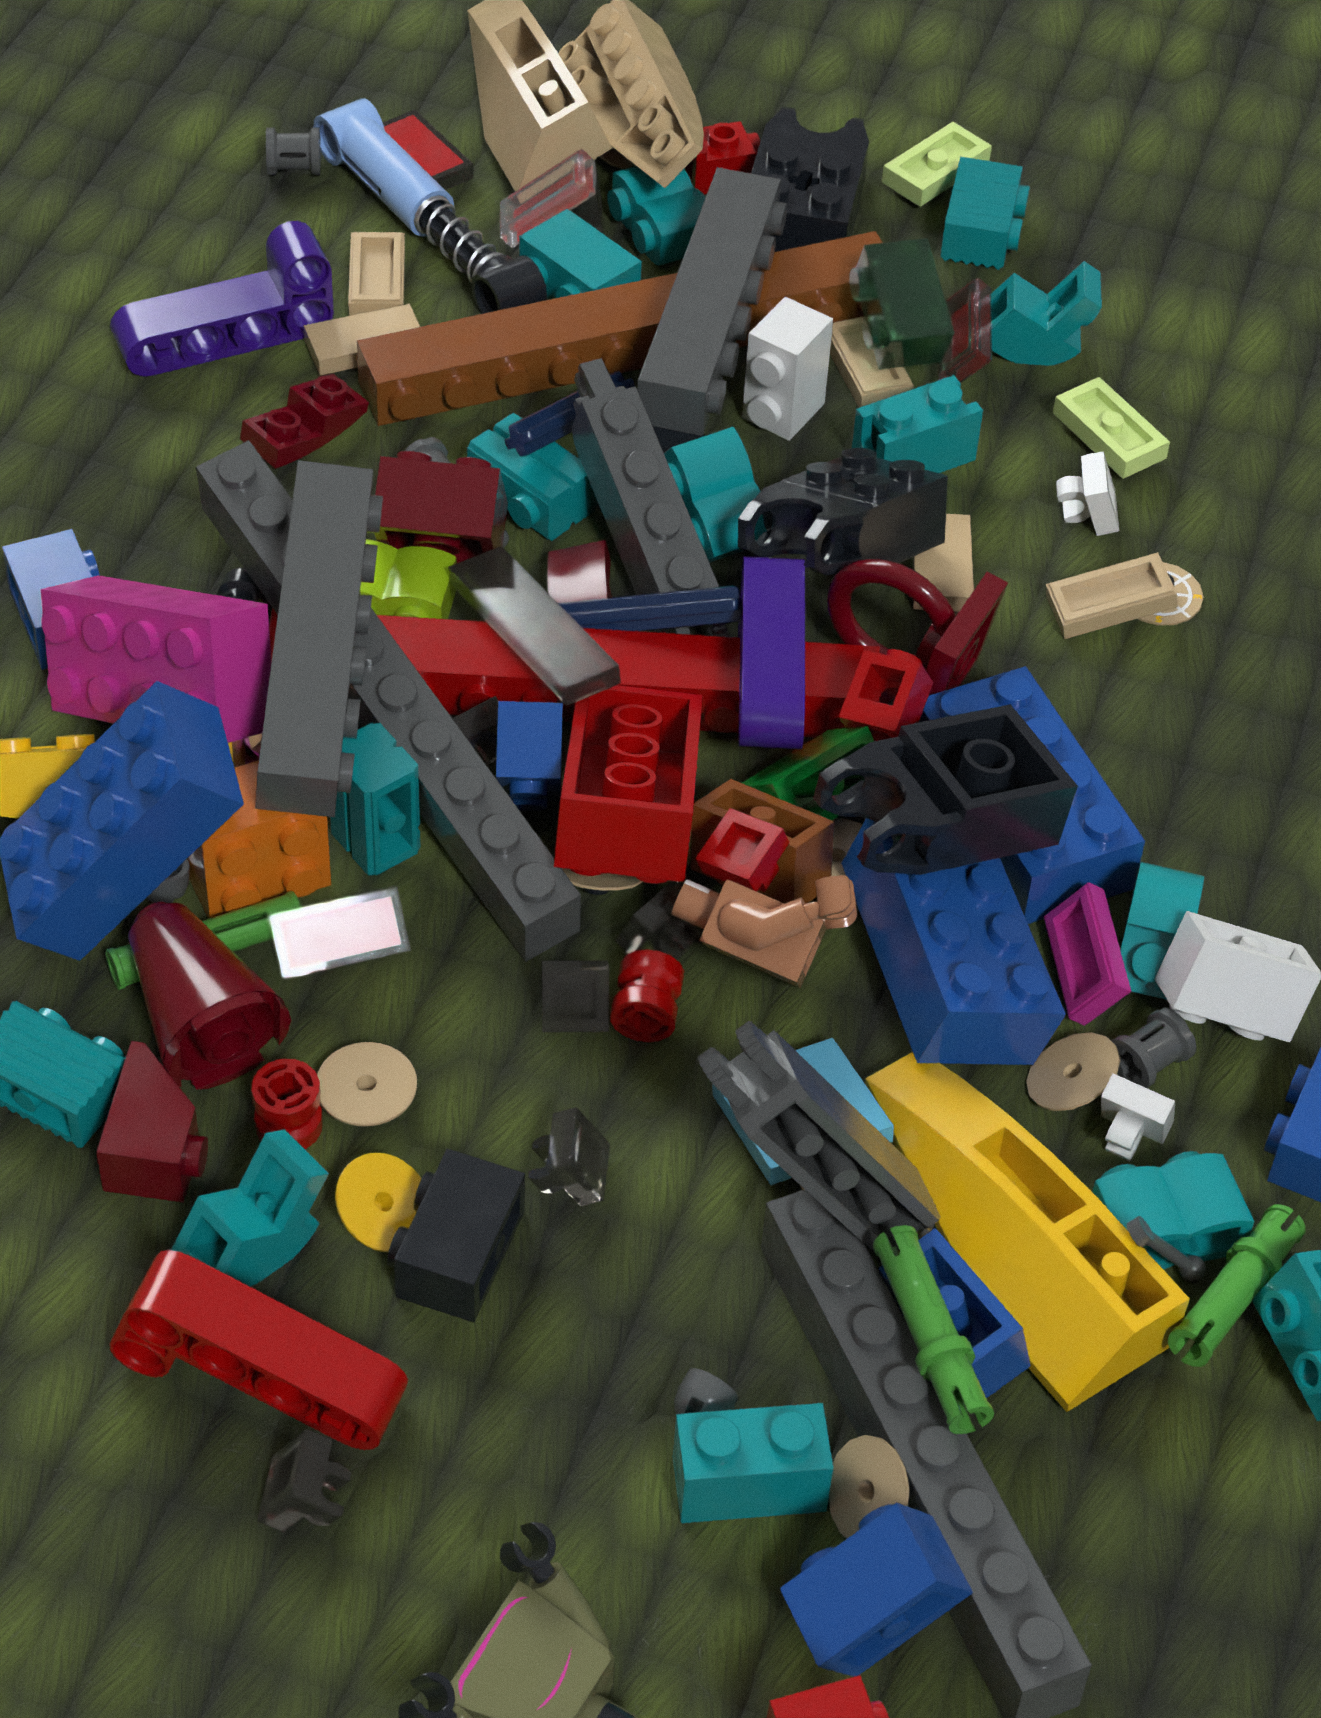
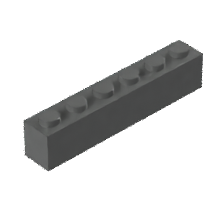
[637,167,788,436]
[255,460,383,817]

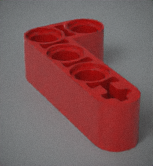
[110,1250,408,1450]

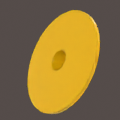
[335,1153,421,1252]

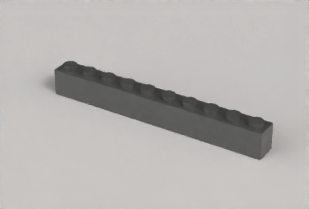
[196,440,581,962]

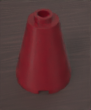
[128,902,292,1090]

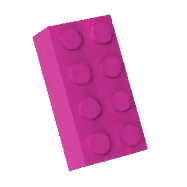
[41,575,272,743]

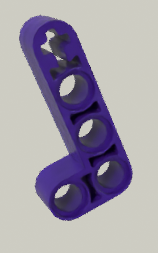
[110,221,334,376]
[738,556,805,750]

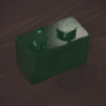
[849,238,954,370]

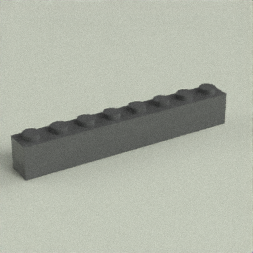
[761,1190,1092,1718]

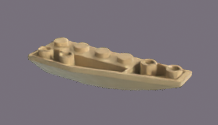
[467,0,612,201]
[558,0,704,188]

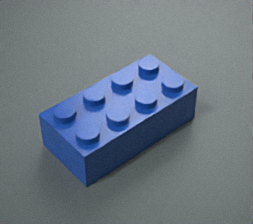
[919,666,1145,924]
[0,681,244,961]
[841,818,1066,1065]

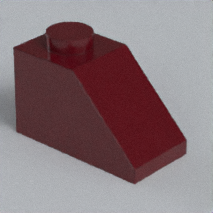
[97,1041,208,1203]

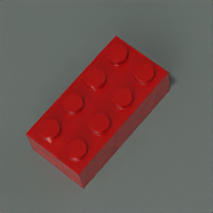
[554,681,703,884]

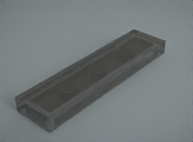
[448,546,621,706]

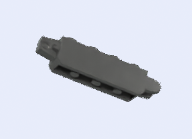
[572,358,729,637]
[698,1021,941,1253]

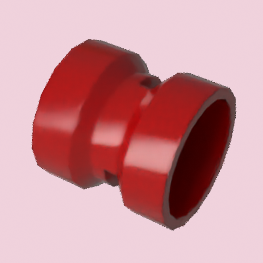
[610,949,684,1042]
[251,1059,323,1149]

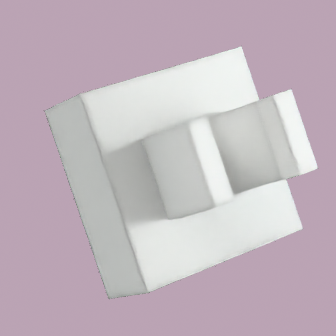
[1056,451,1119,536]
[1101,1073,1175,1161]

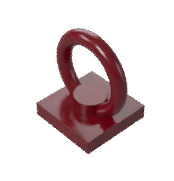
[827,559,1008,695]

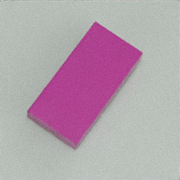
[1044,882,1131,1026]

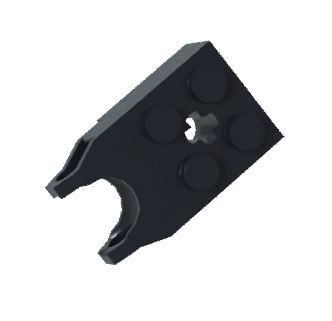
[751,106,869,252]
[738,448,948,575]
[813,704,1078,875]

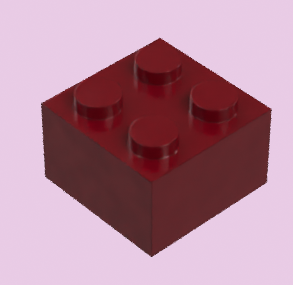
[374,451,508,570]

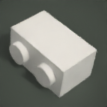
[742,297,833,441]
[1155,911,1321,1043]

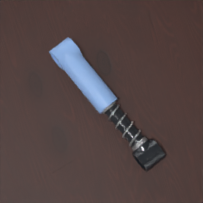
[313,98,547,314]

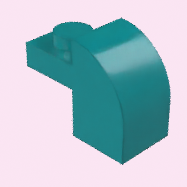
[986,261,1102,366]
[1120,862,1204,1000]
[171,1129,329,1286]

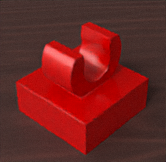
[695,808,790,892]

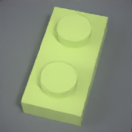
[882,122,992,207]
[1053,377,1170,479]

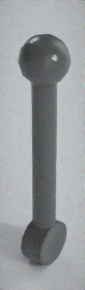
[1126,1216,1206,1282]

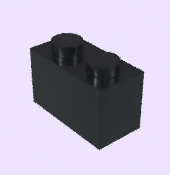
[387,1149,525,1323]

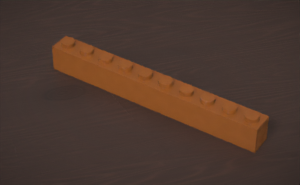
[357,231,901,426]

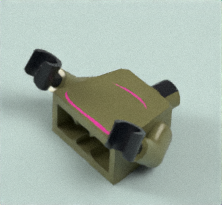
[398,1522,638,1718]

